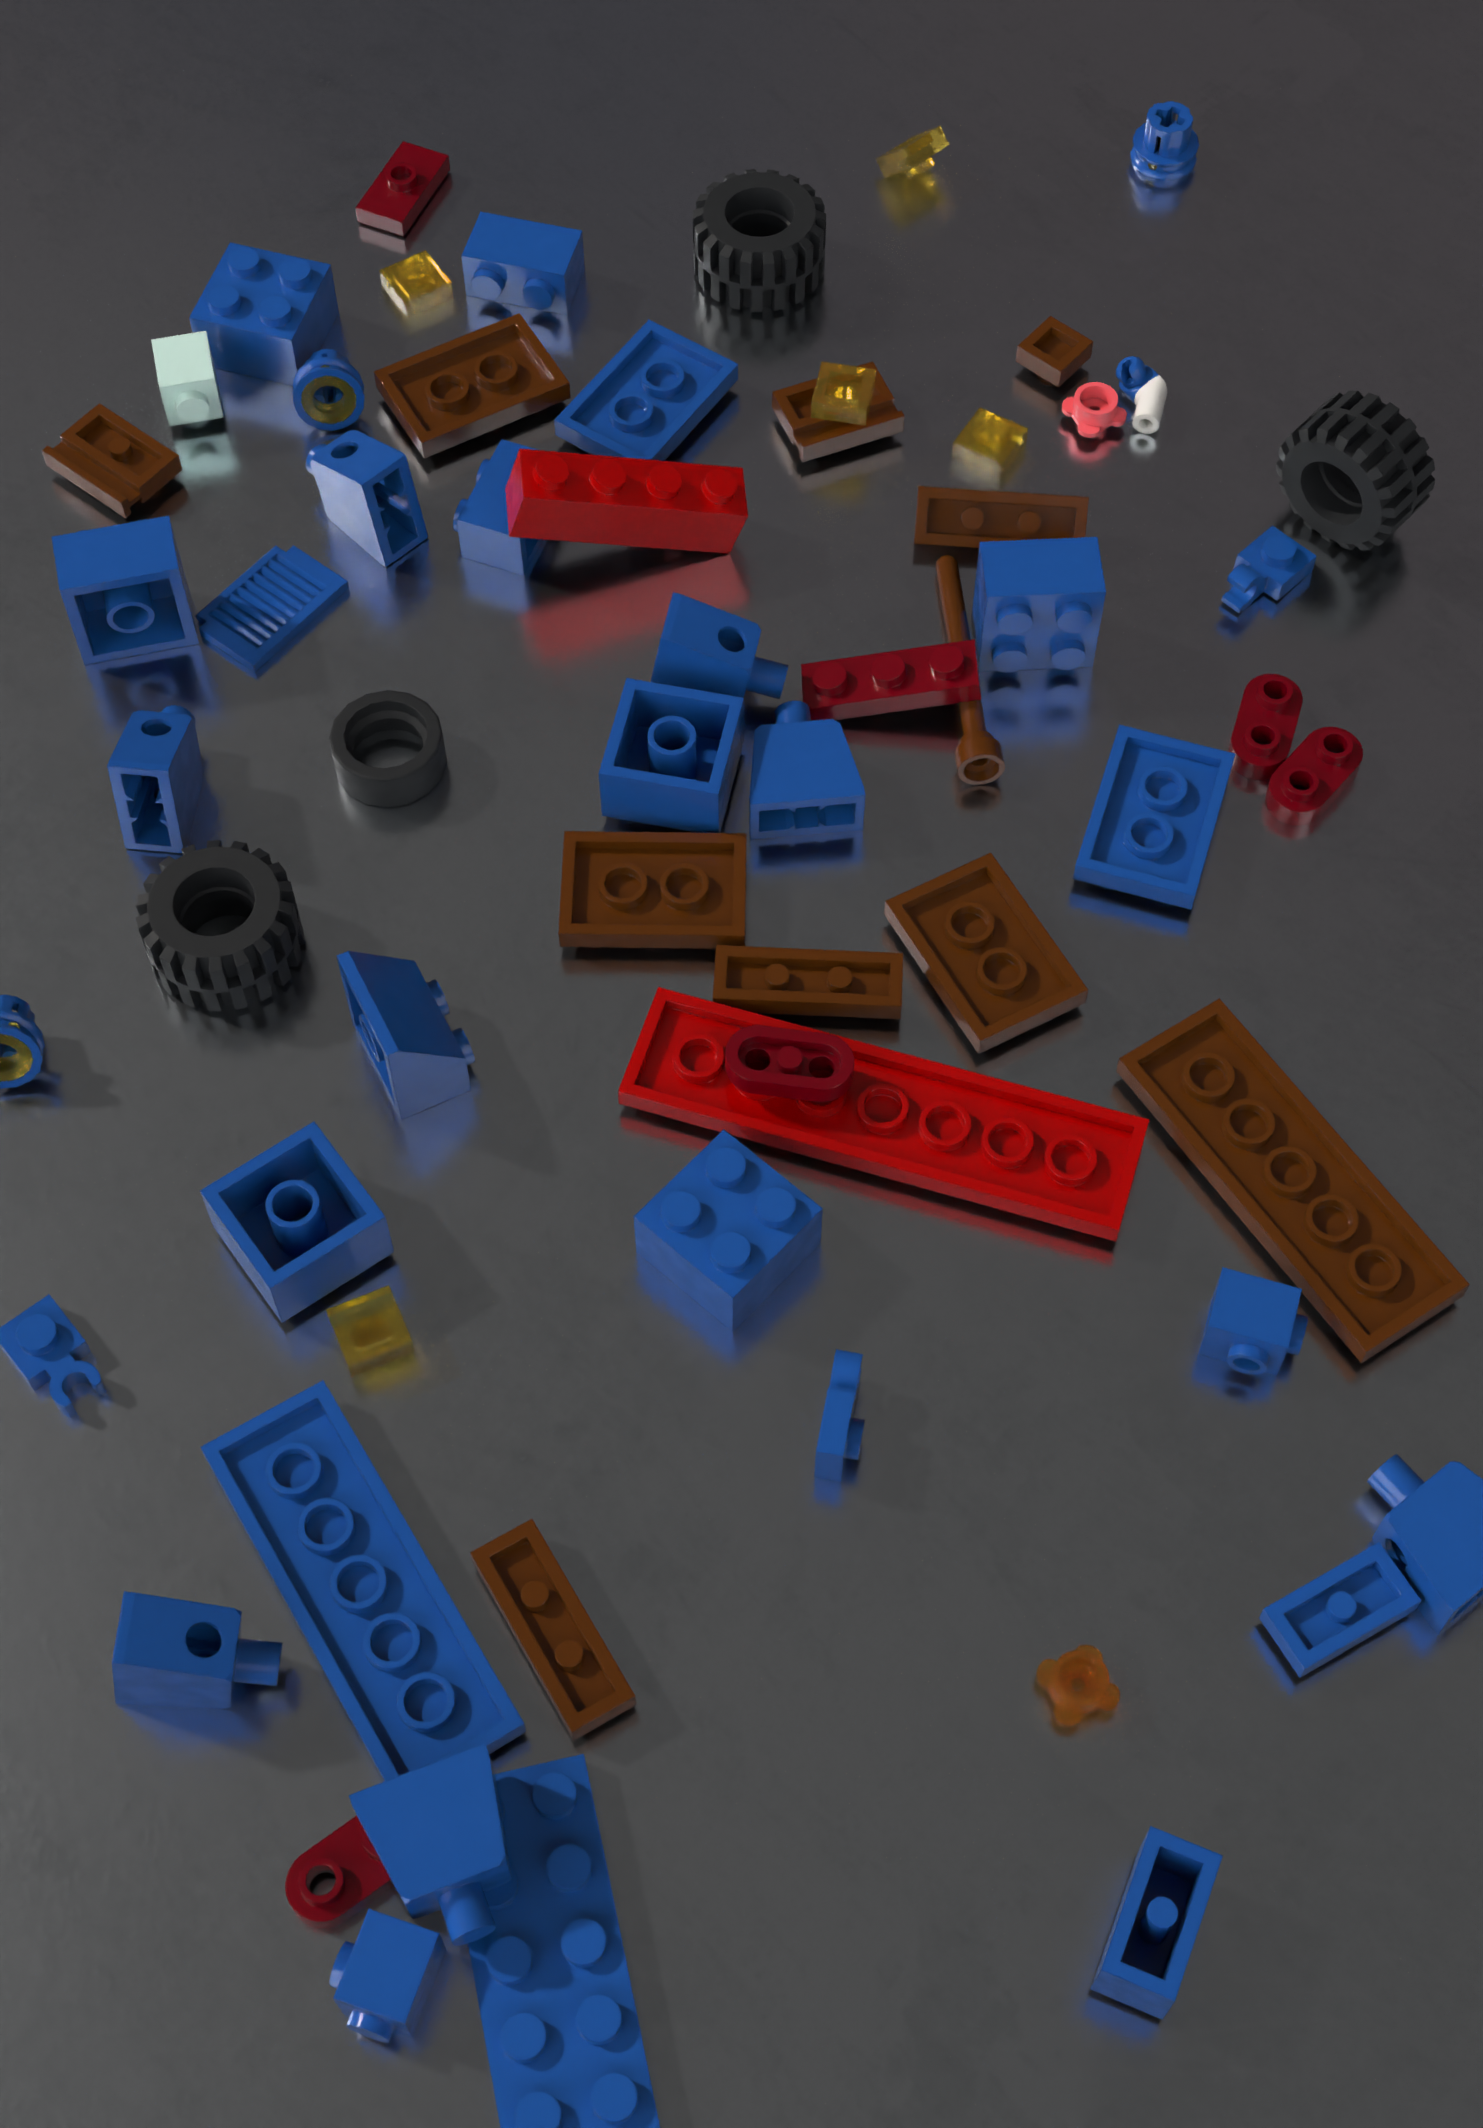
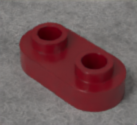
[1228,674,1303,780]
[1265,727,1363,826]
[725,1025,855,1102]
[285,1815,394,1929]

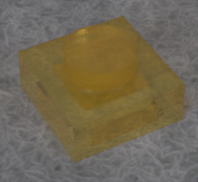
[876,126,949,179]
[379,250,453,318]
[811,361,876,426]
[952,407,1028,479]
[326,1285,415,1377]

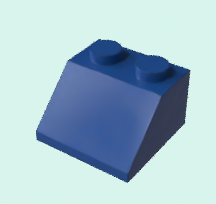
[336,951,475,1120]

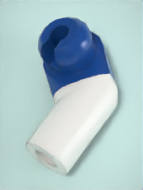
[1116,356,1168,434]

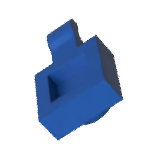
[1221,525,1317,613]

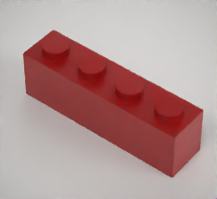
[505,448,748,554]

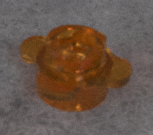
[1036,1645,1120,1727]

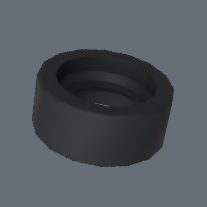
[329,690,447,807]

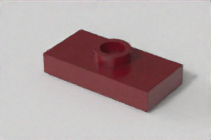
[355,141,450,236]

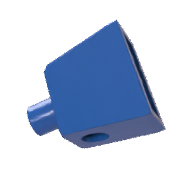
[306,430,428,567]
[650,592,789,699]
[749,701,865,840]
[107,705,204,853]
[1367,1454,1483,1635]
[112,1591,283,1709]
[349,1743,512,1946]

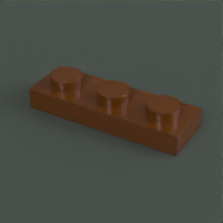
[914,485,1089,548]
[713,945,903,1019]
[470,1519,636,1741]

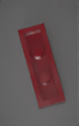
[801,639,982,721]

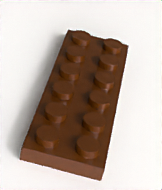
[1116,998,1470,1363]

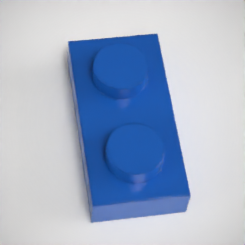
[1259,1542,1421,1678]

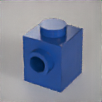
[1198,1267,1308,1376]
[329,1908,446,2043]

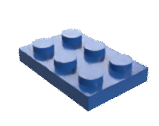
[554,320,738,461]
[1073,724,1235,910]

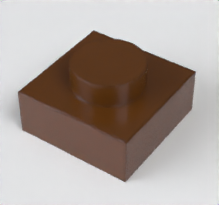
[1016,316,1094,387]

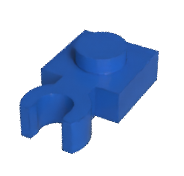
[0,1294,107,1418]
[814,1349,865,1482]

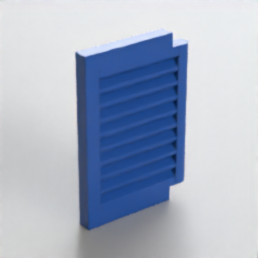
[195,545,349,673]

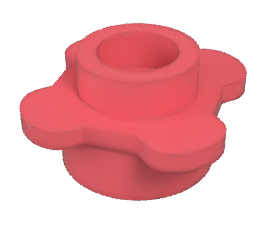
[1062,382,1127,438]

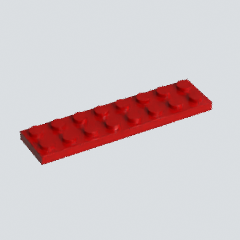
[618,987,1150,1242]

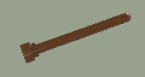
[936,555,1005,785]

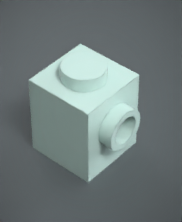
[151,331,224,426]

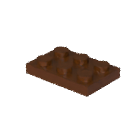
[374,313,571,458]
[558,831,747,949]
[884,853,1088,1054]

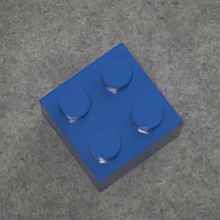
[189,242,339,386]
[52,515,199,665]
[971,537,1106,673]
[598,678,744,833]
[200,1121,394,1323]
[633,1129,823,1332]

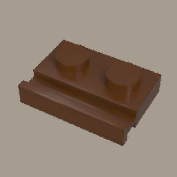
[772,361,905,463]
[42,403,182,518]

